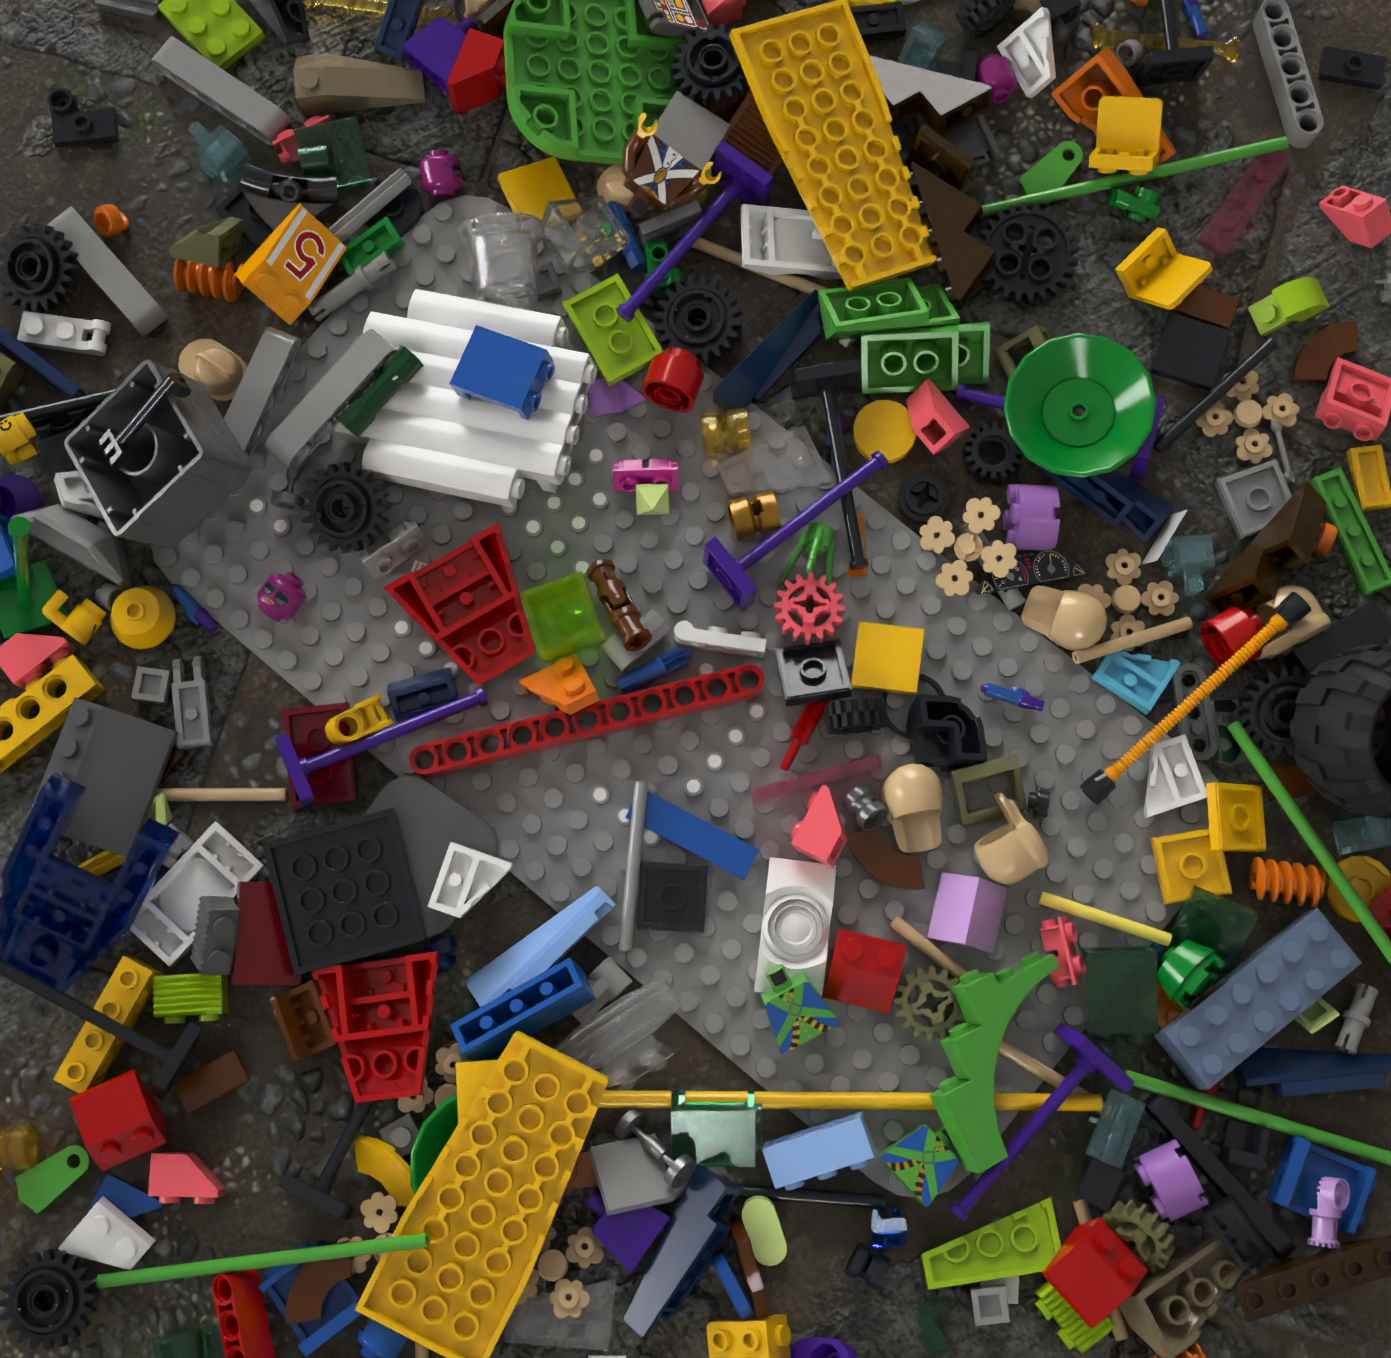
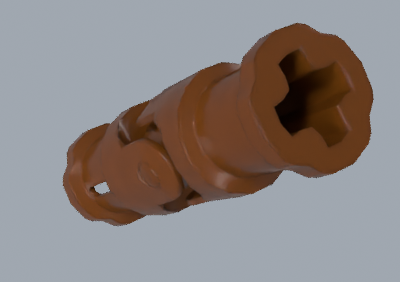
[586,559,652,652]

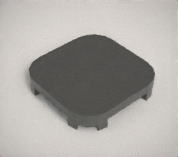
[364,776,499,937]

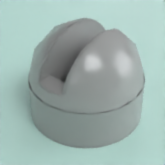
[1116,39,1144,67]
[95,583,124,611]

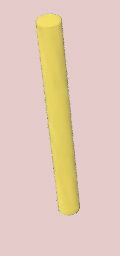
[1038,891,1172,947]

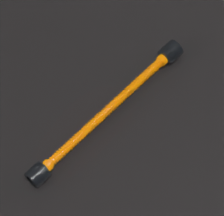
[1079,592,1312,806]

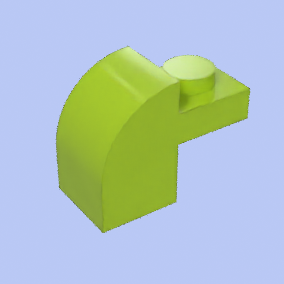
[1248,277,1330,336]

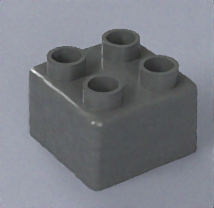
[64,359,251,548]

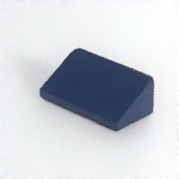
[387,667,459,722]

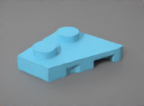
[1091,651,1181,715]

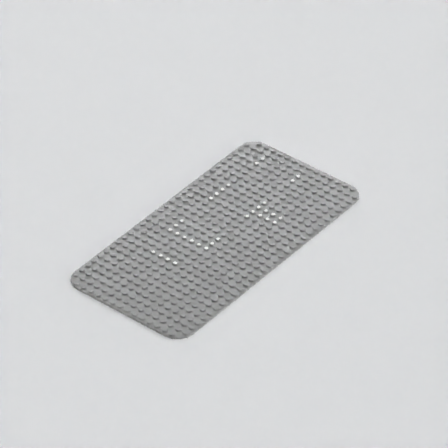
[151,195,1221,1197]

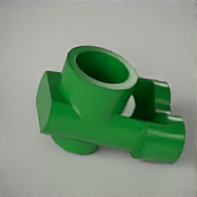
[1106,186,1160,224]
[644,239,684,293]

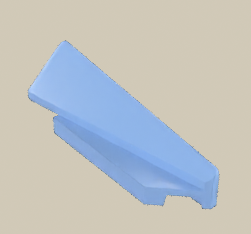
[466,886,616,1007]

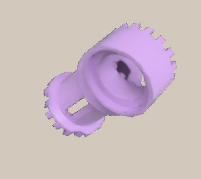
[1307,1176,1350,1248]

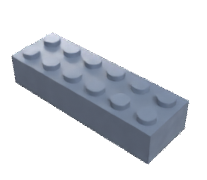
[1153,908,1362,1090]

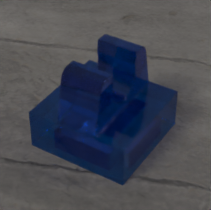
[870,1207,907,1249]

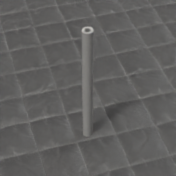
[618,782,648,951]

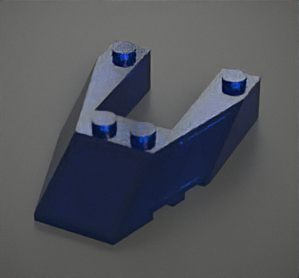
[0,773,180,992]

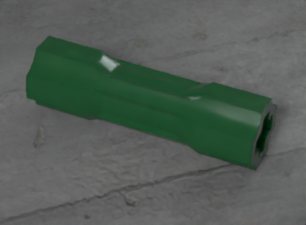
[335,345,424,438]

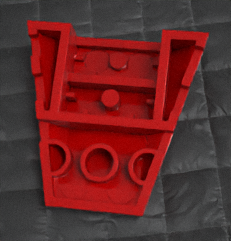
[383,522,536,686]
[311,951,439,1103]

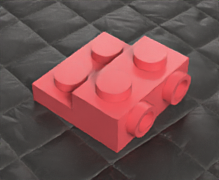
[1315,357,1391,441]

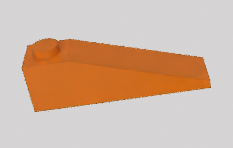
[1051,46,1177,165]

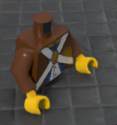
[622,113,722,218]

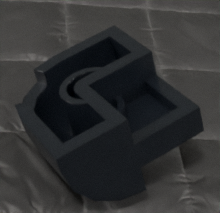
[906,694,988,772]

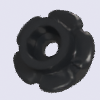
[47,88,79,114]
[1027,786,1050,819]

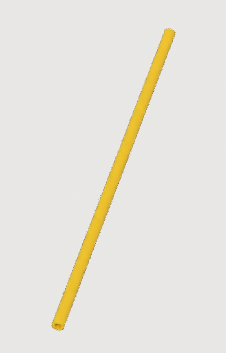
[598,1090,1103,1111]

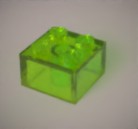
[519,571,607,663]

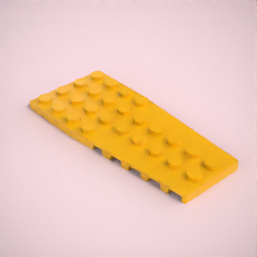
[729,0,937,291]
[355,1031,609,1358]

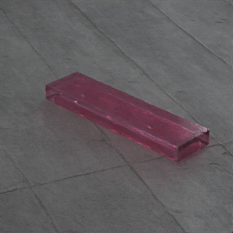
[1197,151,1291,259]
[750,754,883,806]

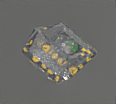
[538,195,631,275]

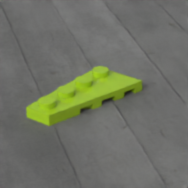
[921,1197,1061,1290]

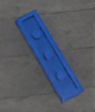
[625,791,759,880]

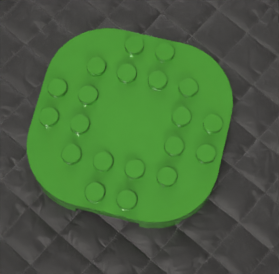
[503,0,691,165]

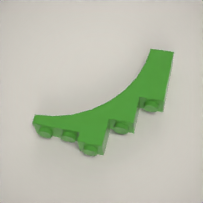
[930,951,1060,1174]

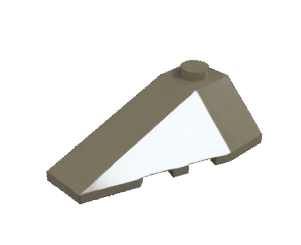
[293,53,426,116]
[1119,1235,1244,1358]

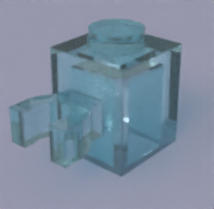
[188,121,250,183]
[1161,534,1215,596]

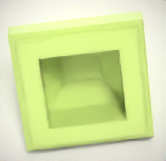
[636,483,669,515]
[142,793,173,836]
[1295,997,1339,1034]

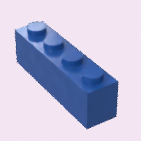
[450,957,596,1061]

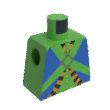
[761,964,840,1054]
[876,1124,960,1207]

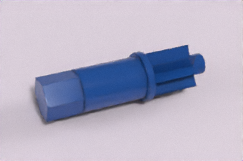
[605,201,647,273]
[615,646,692,695]

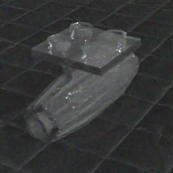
[554,978,682,1090]

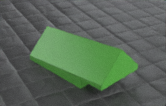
[818,277,960,341]
[860,322,990,394]

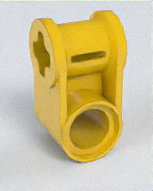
[325,693,394,745]

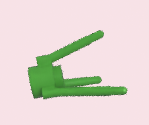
[777,522,836,599]

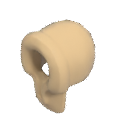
[1021,585,1107,651]
[1254,585,1331,660]
[880,764,944,853]
[974,793,1050,884]

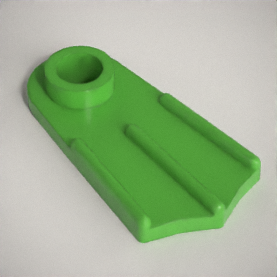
[1018,141,1083,206]
[15,1145,91,1213]

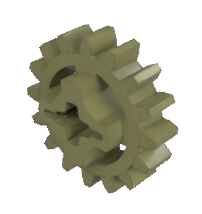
[892,966,965,1041]
[1102,1200,1175,1274]

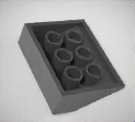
[25,697,178,858]

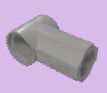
[602,609,671,673]
[571,956,633,1025]

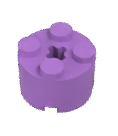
[1003,484,1060,551]
[1133,1139,1209,1222]

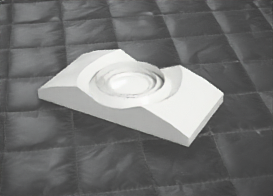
[741,204,842,280]
[121,821,265,967]
[754,857,836,996]

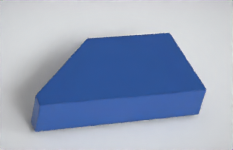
[91,1173,165,1218]

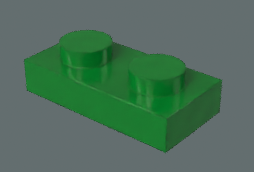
[340,216,406,276]

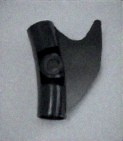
[239,163,339,231]

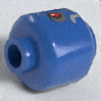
[357,1318,409,1358]

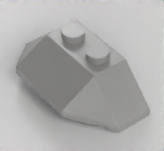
[10,504,132,590]

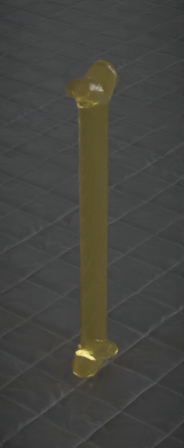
[303,0,453,21]
[1090,22,1240,63]

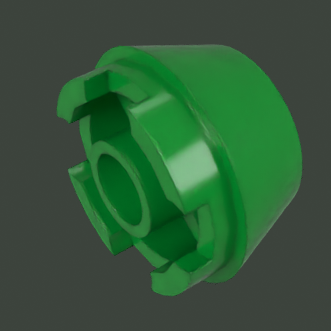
[1156,940,1225,1009]

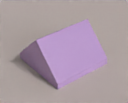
[927,872,1008,954]

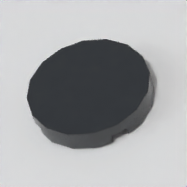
[361,177,424,237]

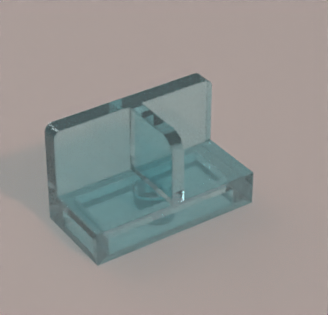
[1331,816,1391,856]
[1085,1089,1146,1169]

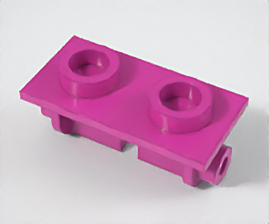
[612,458,678,492]

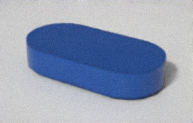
[711,1252,755,1321]

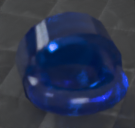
[423,934,459,970]

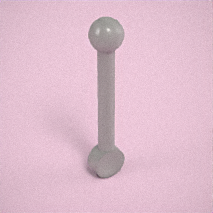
[1270,421,1295,485]

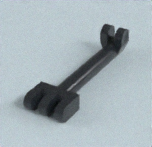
[98,372,191,470]

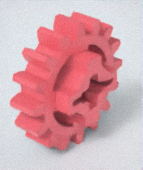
[773,572,845,645]

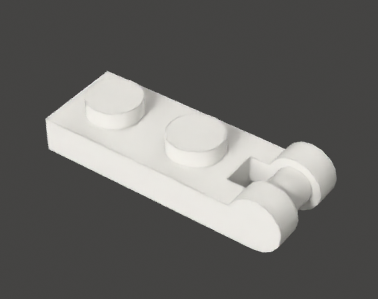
[17,311,112,356]
[674,621,767,659]

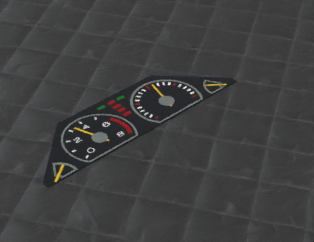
[976,547,1091,595]

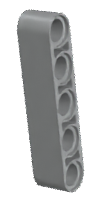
[1253,0,1324,149]
[151,36,291,146]
[47,206,169,337]
[224,326,301,461]
[265,329,397,469]

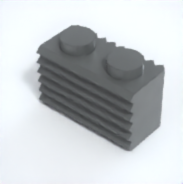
[190,896,242,975]

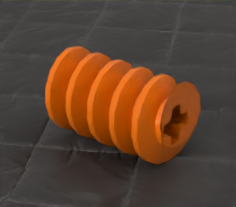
[173,258,244,303]
[1248,857,1326,908]

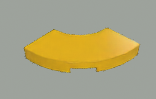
[354,1135,415,1207]

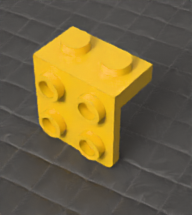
[1089,96,1163,175]
[1115,227,1213,310]
[706,1314,791,1358]

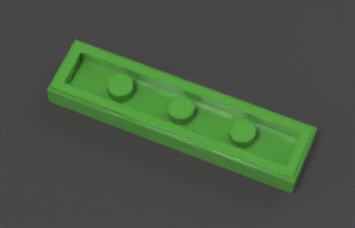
[1309,467,1391,597]

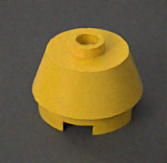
[110,586,176,649]

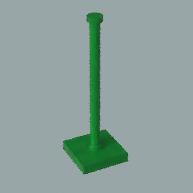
[0,517,68,642]

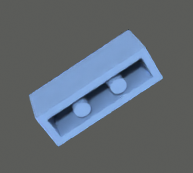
[762,1111,875,1191]

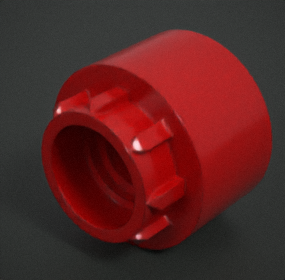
[641,348,704,412]
[1200,607,1268,670]

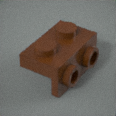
[270,980,338,1061]

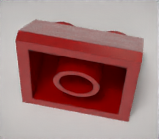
[446,28,506,115]
[822,929,907,1014]
[70,1069,167,1172]
[1042,1217,1148,1328]

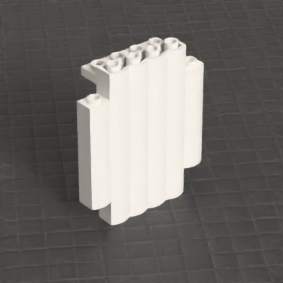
[334,289,597,508]

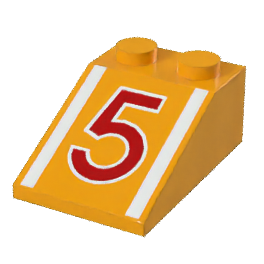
[235,203,347,325]

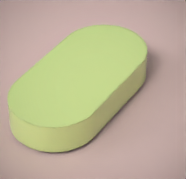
[742,1195,787,1266]

